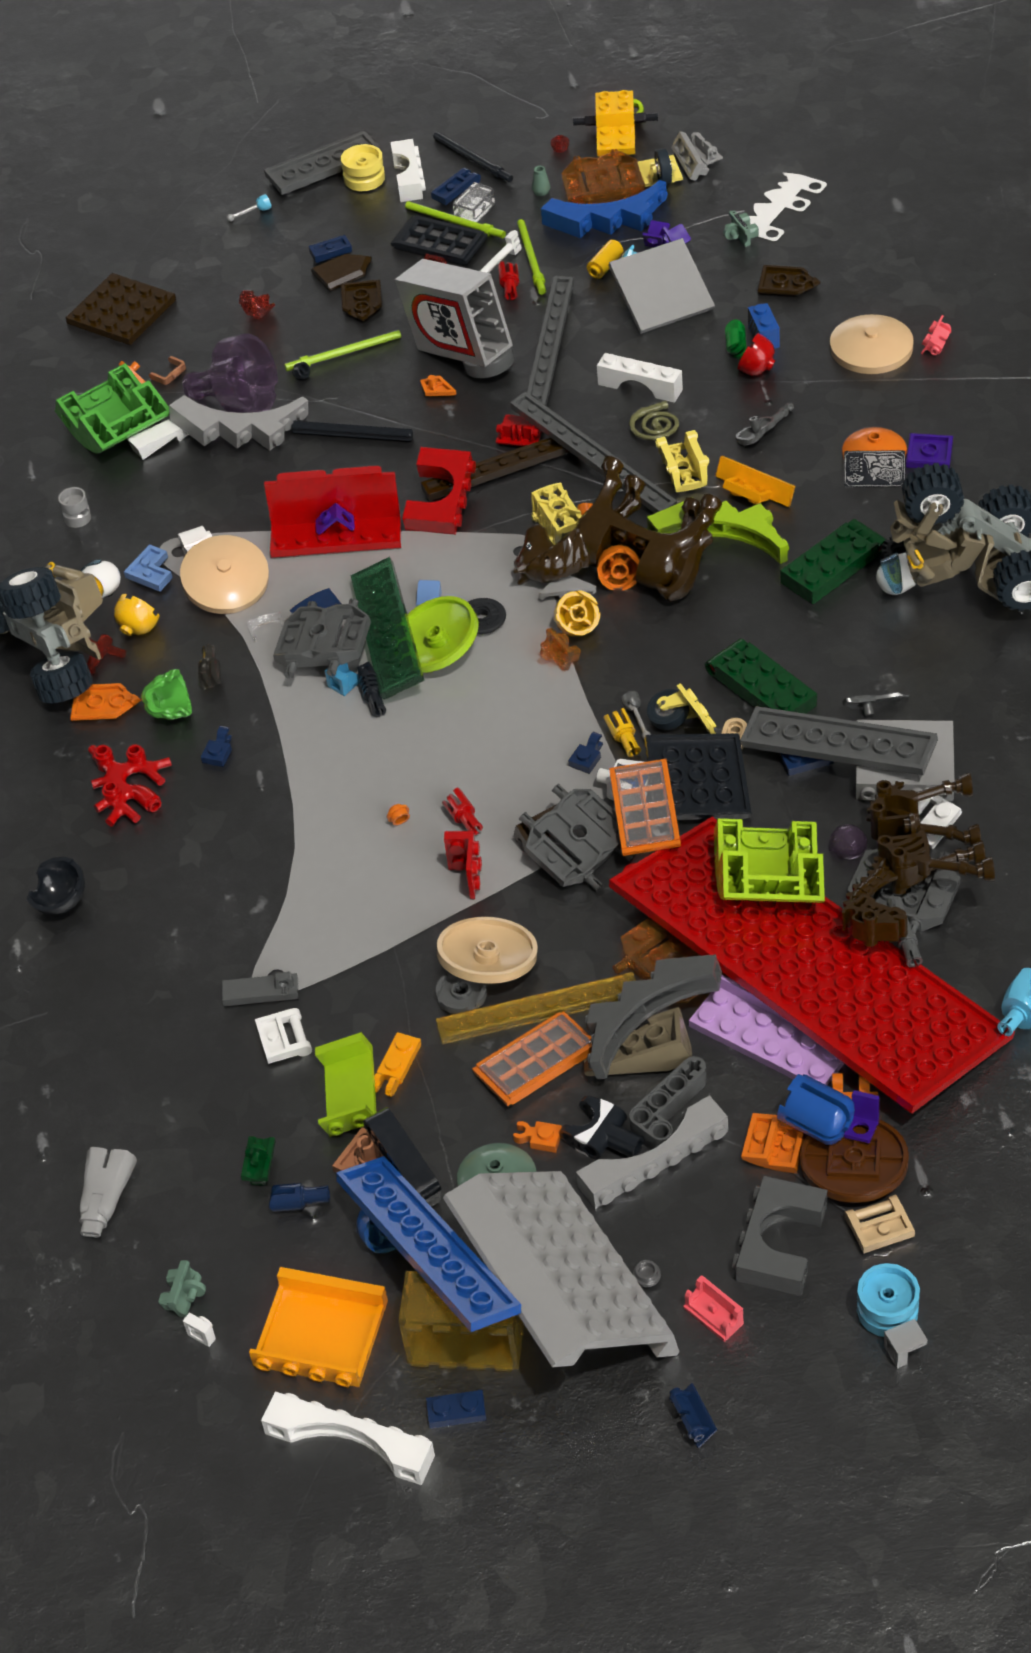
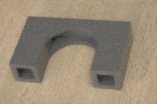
[732,1176,828,1296]

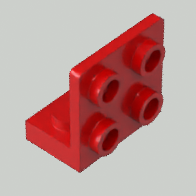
[444,831,482,899]

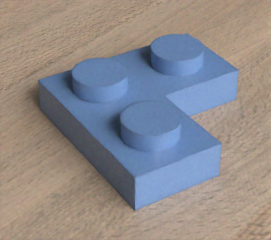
[124,544,173,592]

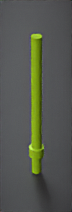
[405,201,506,239]
[517,219,546,295]
[284,330,401,372]

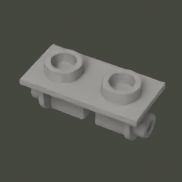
[691,132,723,165]

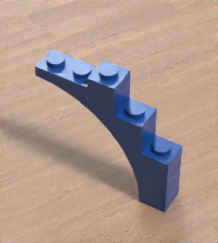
[541,180,668,238]

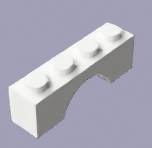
[391,139,426,202]
[597,353,683,403]

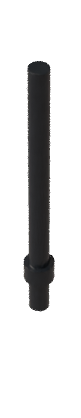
[433,132,513,182]

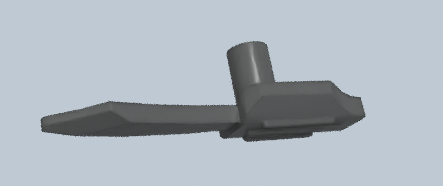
[842,692,909,717]

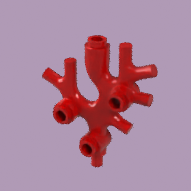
[88,744,172,827]

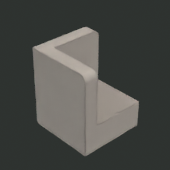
[884,1319,927,1369]

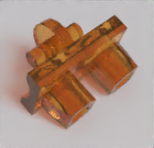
[540,628,581,671]

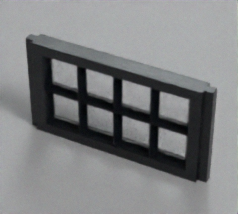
[390,215,488,265]

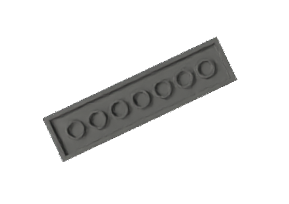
[740,706,938,775]

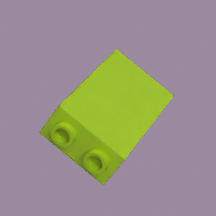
[315,1032,377,1137]

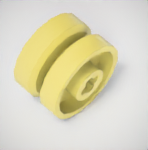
[341,144,385,191]

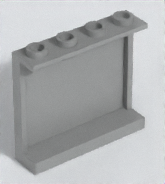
[856,720,954,801]

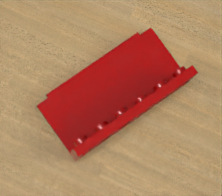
[264,466,401,558]

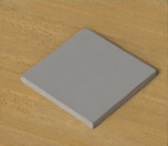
[608,238,715,334]

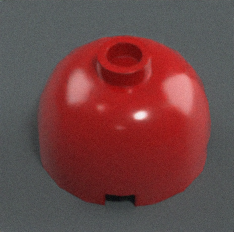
[737,333,776,376]

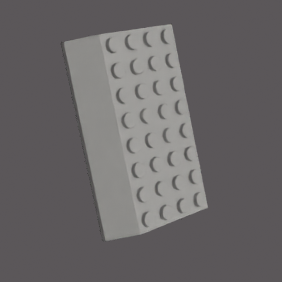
[443,1171,680,1367]

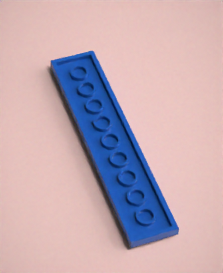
[336,1156,521,1332]

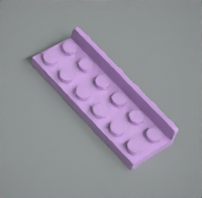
[689,975,844,1086]

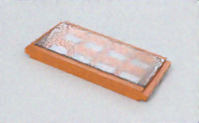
[609,759,681,856]
[472,1011,592,1106]

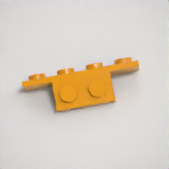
[716,456,795,507]

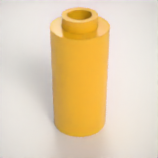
[586,240,624,279]

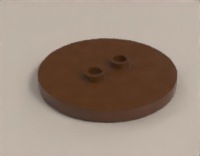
[800,1119,909,1203]

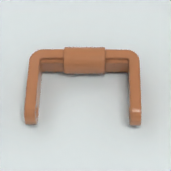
[149,356,186,385]

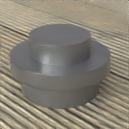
[633,1260,661,1287]

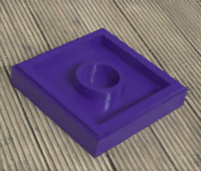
[906,433,953,468]

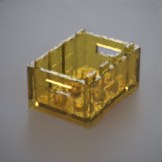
[399,1271,524,1371]

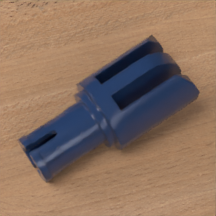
[269,1183,330,1212]

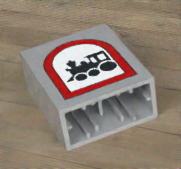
[394,259,513,367]

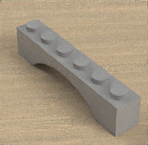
[576,1095,728,1209]

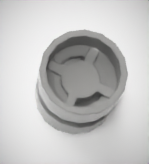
[58,487,91,528]

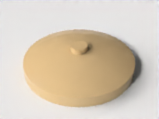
[830,314,913,374]
[180,535,269,614]
[437,917,538,983]

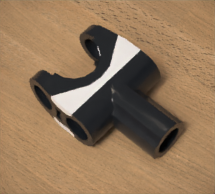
[559,1096,644,1159]

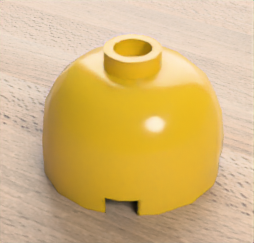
[554,591,600,636]
[114,594,160,636]

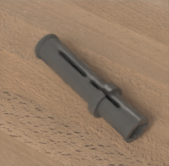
[886,896,923,967]

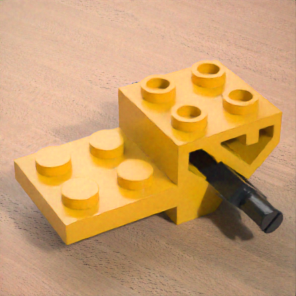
[573,90,658,156]

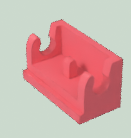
[683,1275,744,1342]

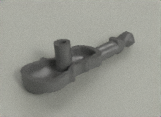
[736,402,794,446]

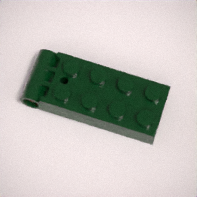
[780,519,886,605]
[704,638,817,714]

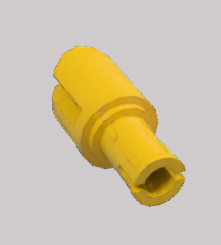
[603,708,641,757]

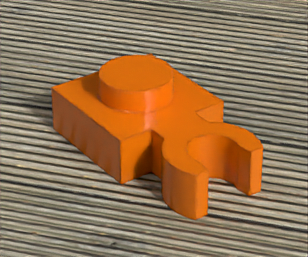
[513,1121,562,1153]

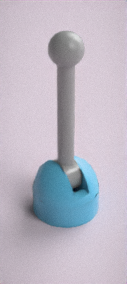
[227,194,272,222]

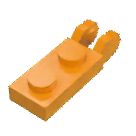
[374,1032,421,1097]

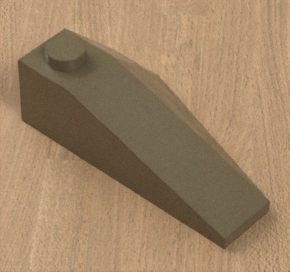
[584,1007,692,1076]

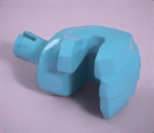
[997,968,1031,1036]

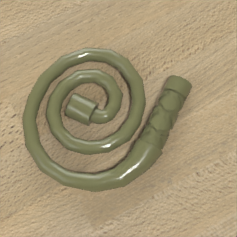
[629,400,679,441]

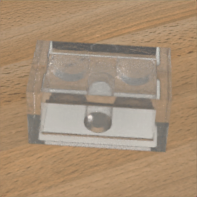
[453,182,495,222]

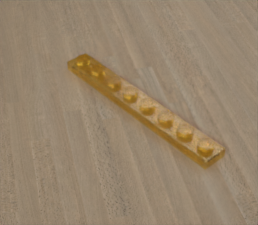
[436,972,636,1044]

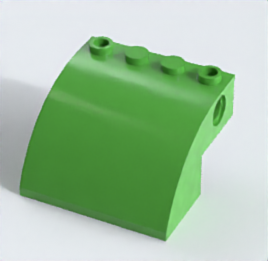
[55,363,170,453]

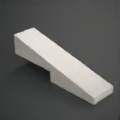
[127,419,189,460]

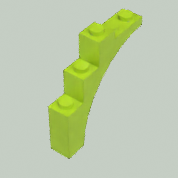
[647,497,789,564]

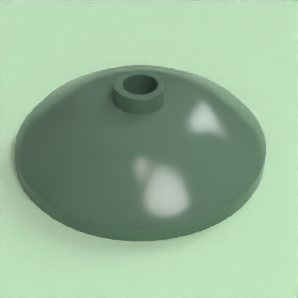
[457,1143,536,1186]

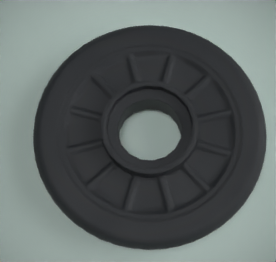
[468,598,506,634]

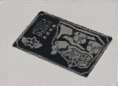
[844,450,905,487]

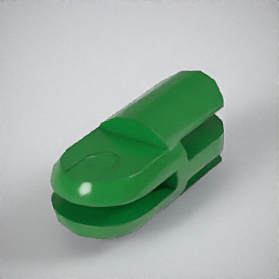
[725,319,747,359]

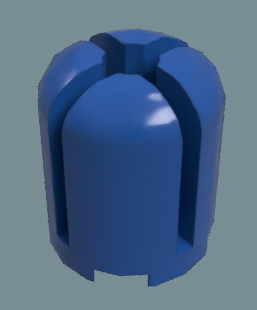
[777,1074,855,1145]

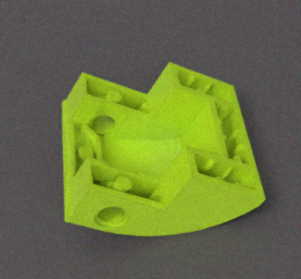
[714,818,825,903]

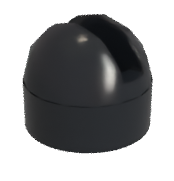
[292,362,310,379]

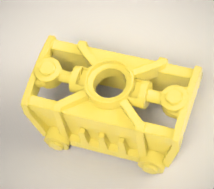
[655,430,709,492]
[531,482,582,545]

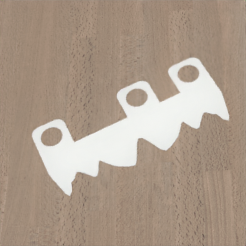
[749,173,827,241]

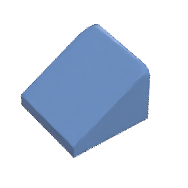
[416,580,442,606]

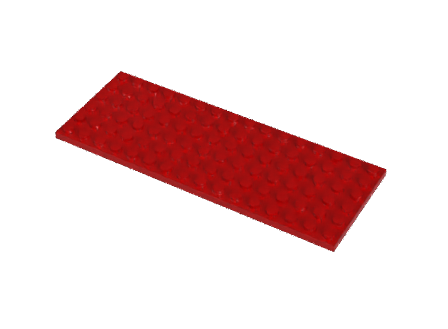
[609,816,1015,1114]

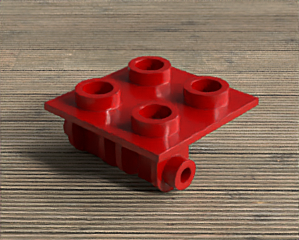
[496,414,542,446]

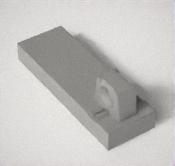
[671,131,709,181]

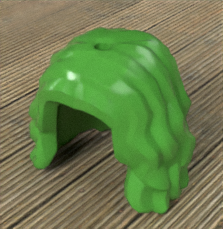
[141,669,192,720]

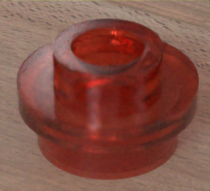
[551,135,570,152]

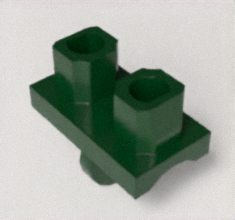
[241,1136,276,1185]

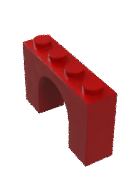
[402,447,476,535]

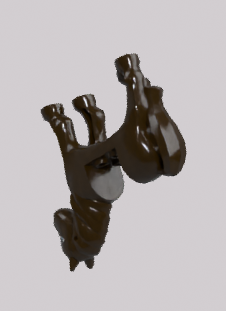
[513,456,722,601]

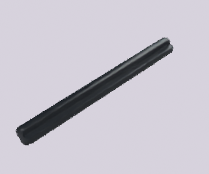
[291,421,413,441]

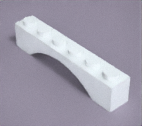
[261,1391,435,1485]

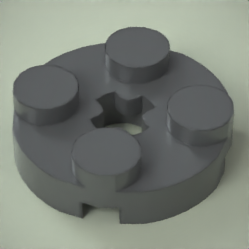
[436,973,487,1016]

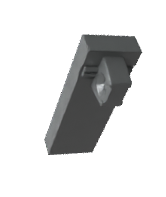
[222,971,299,1006]

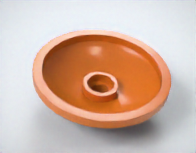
[842,427,907,459]

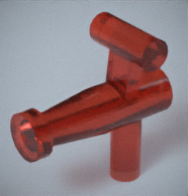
[87,634,127,676]

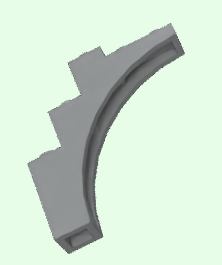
[169,395,308,451]

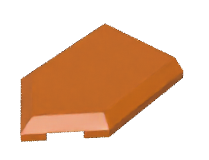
[70,683,141,721]

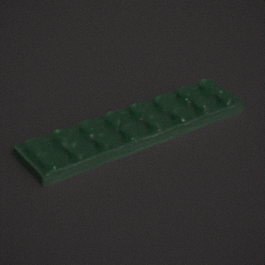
[350,557,425,700]

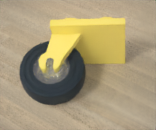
[636,149,683,187]
[647,683,717,734]

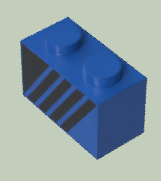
[748,303,780,348]

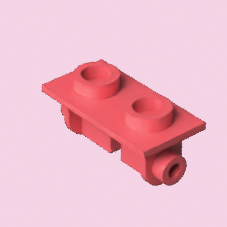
[921,315,951,355]

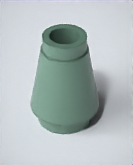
[532,165,551,196]

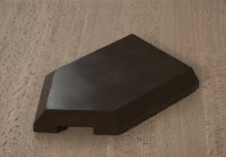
[311,254,372,291]
[757,265,821,296]
[341,280,382,321]

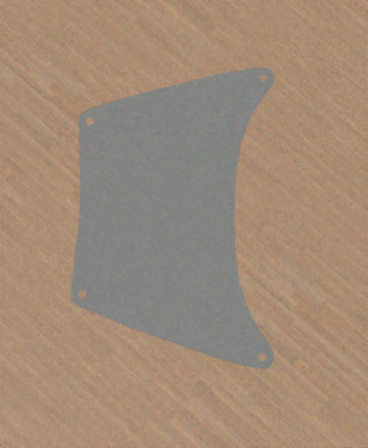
[160,531,631,990]

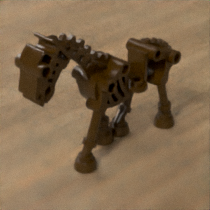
[842,773,995,947]

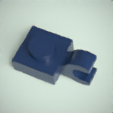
[201,726,232,767]
[568,732,603,774]

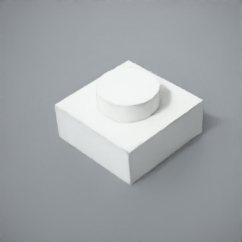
[183,1312,216,1347]

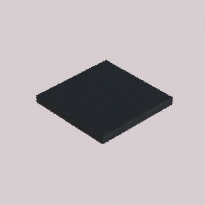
[644,733,752,820]

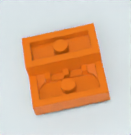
[741,1113,806,1174]

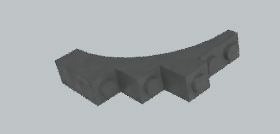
[585,954,722,1079]

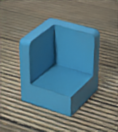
[325,663,359,696]

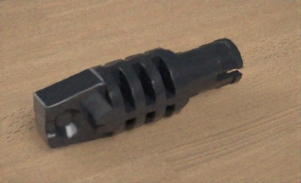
[357,661,386,717]

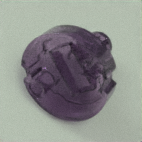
[182,334,278,413]

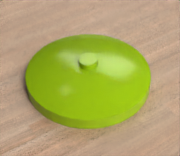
[392,596,479,673]

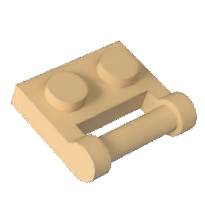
[844,1195,915,1254]

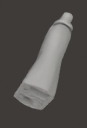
[79,1147,137,1237]

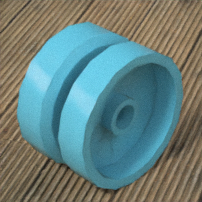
[857,1263,920,1337]

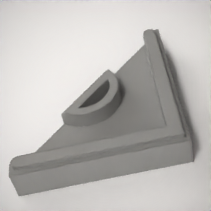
[539,575,596,600]

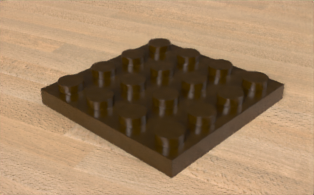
[65,273,176,345]

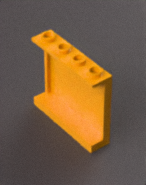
[249,1267,388,1387]

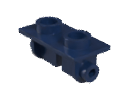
[669,1383,717,1448]

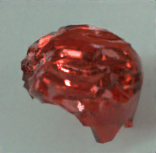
[239,290,275,319]

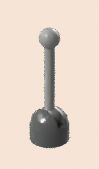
[621,691,651,740]

